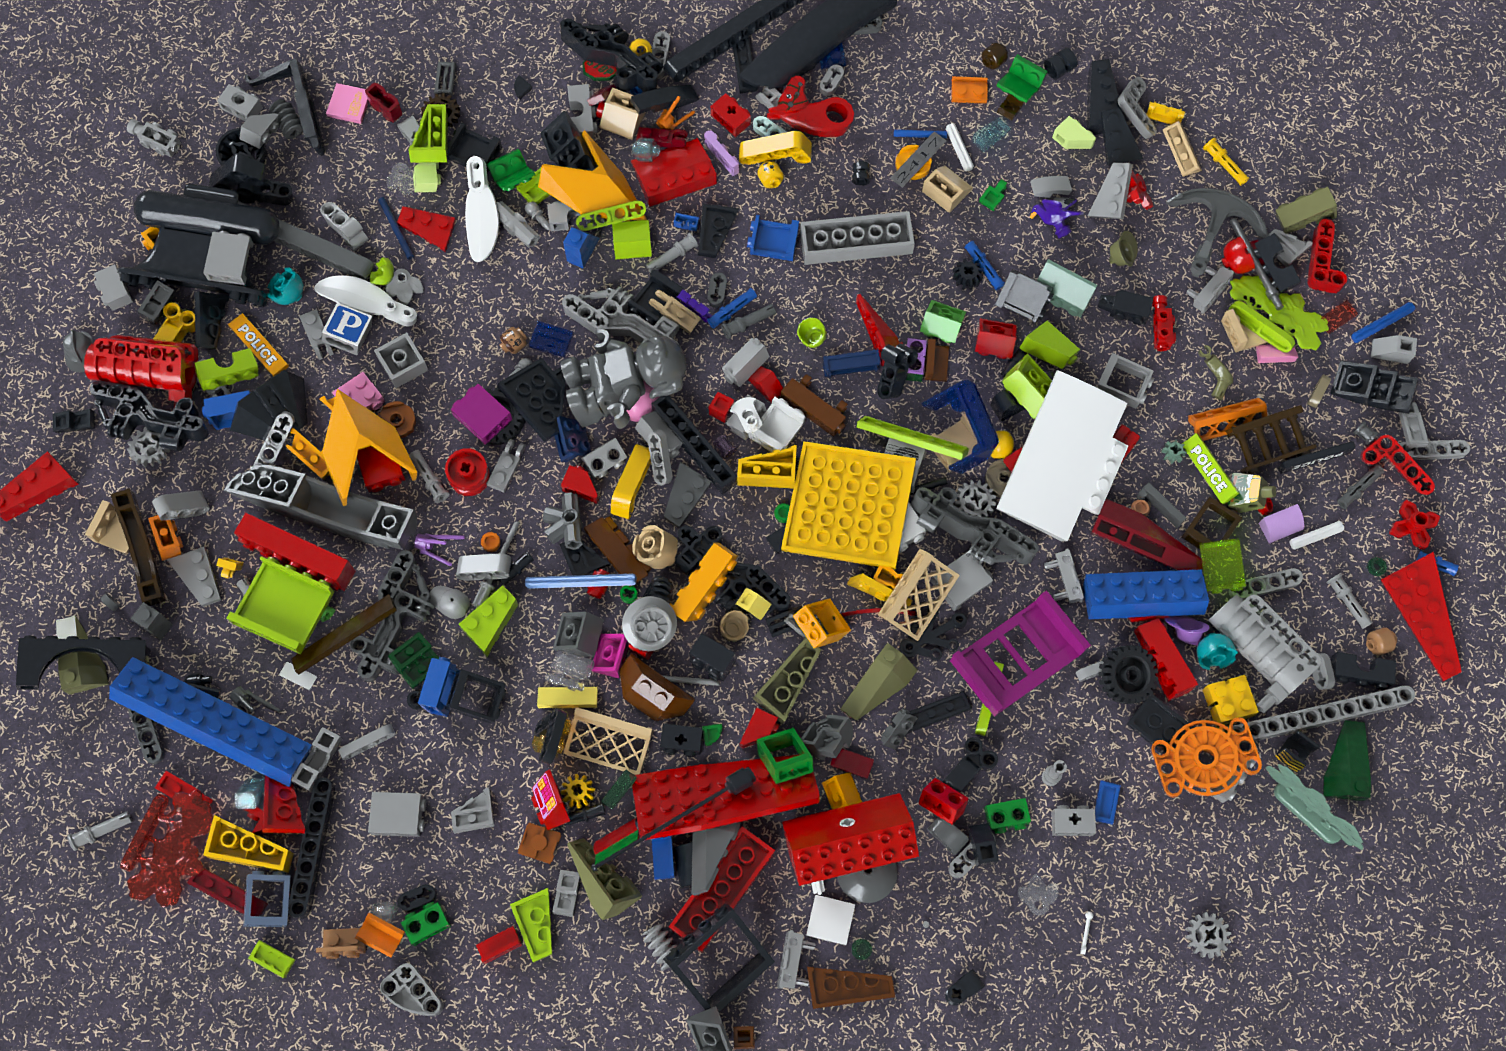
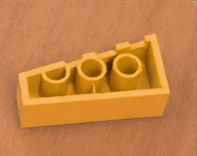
[670,543,738,622]

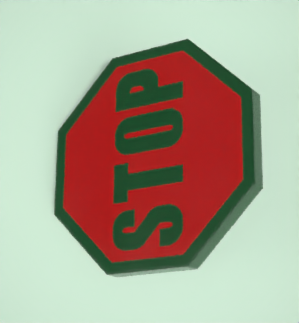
[582,60,618,81]

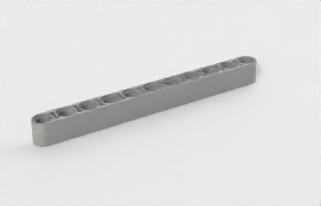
[1223,686,1415,745]

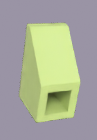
[1052,116,1096,149]
[413,162,441,192]

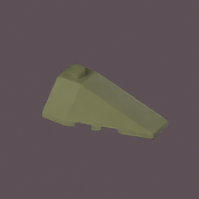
[56,616,109,695]

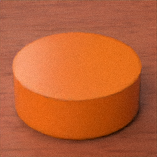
[481,532,501,552]

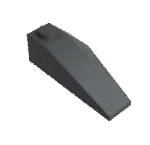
[691,822,741,896]

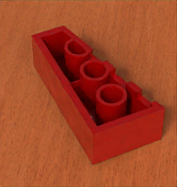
[0,451,79,522]
[1134,618,1198,702]

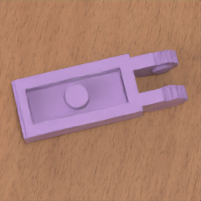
[704,131,739,176]

